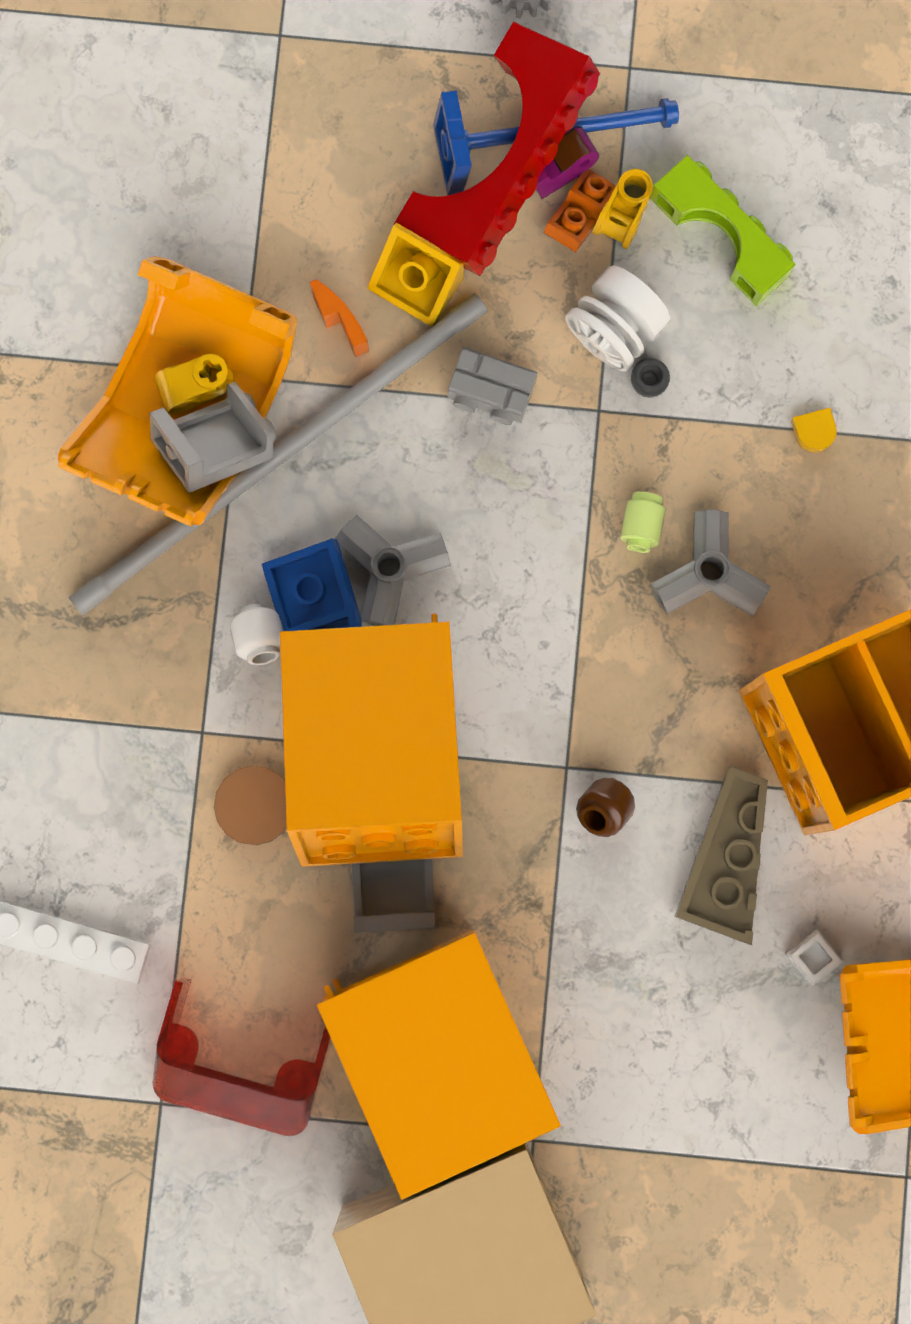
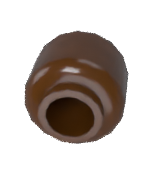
[576,778,635,837]

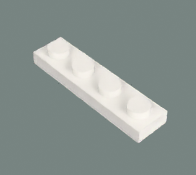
[0,900,151,984]

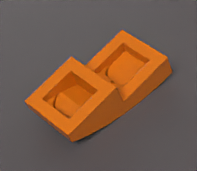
[309,279,369,357]

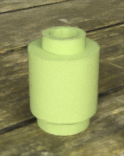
[620,492,666,553]

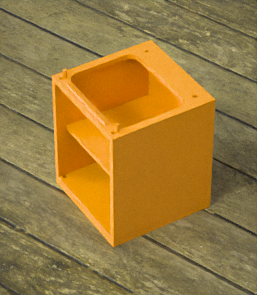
[739,609,911,835]
[280,613,463,867]
[317,930,561,1200]

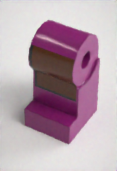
[536,128,600,199]

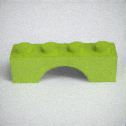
[650,154,796,307]

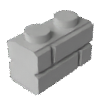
[448,347,538,425]

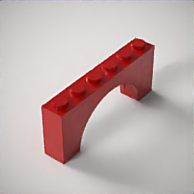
[393,22,600,276]

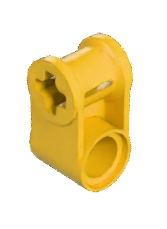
[592,168,653,250]
[154,354,234,415]

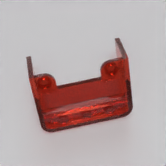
[152,977,332,1136]

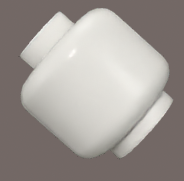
[230,604,283,665]

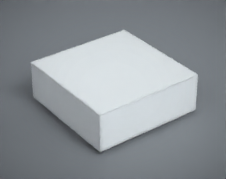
[785,929,844,987]

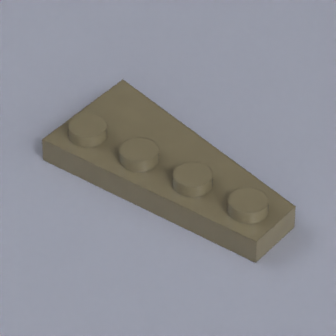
[674,766,768,945]

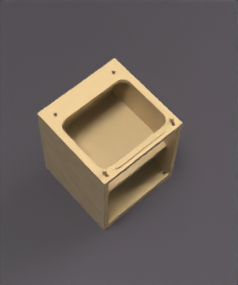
[332,1142,596,1324]

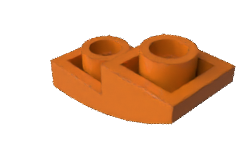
[543,169,616,253]

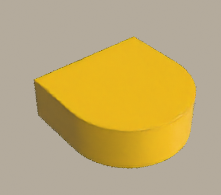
[791,407,837,453]

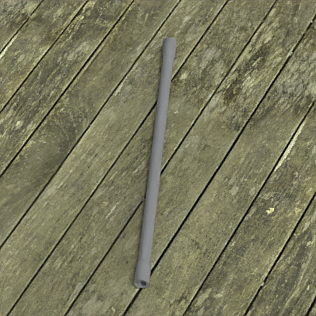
[69,293,488,616]

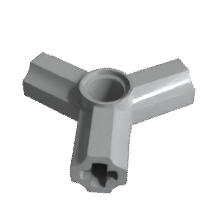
[650,510,771,617]
[335,515,451,626]

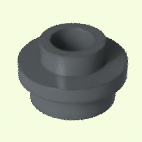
[631,358,670,398]

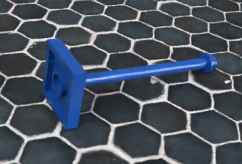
[433,90,679,195]

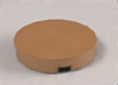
[214,765,287,846]

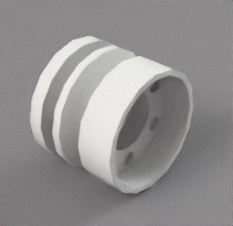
[565,265,671,372]

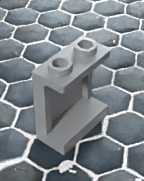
[150,382,276,493]
[352,859,436,933]

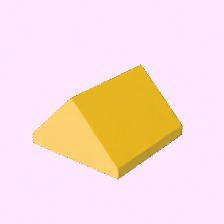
[367,223,464,327]

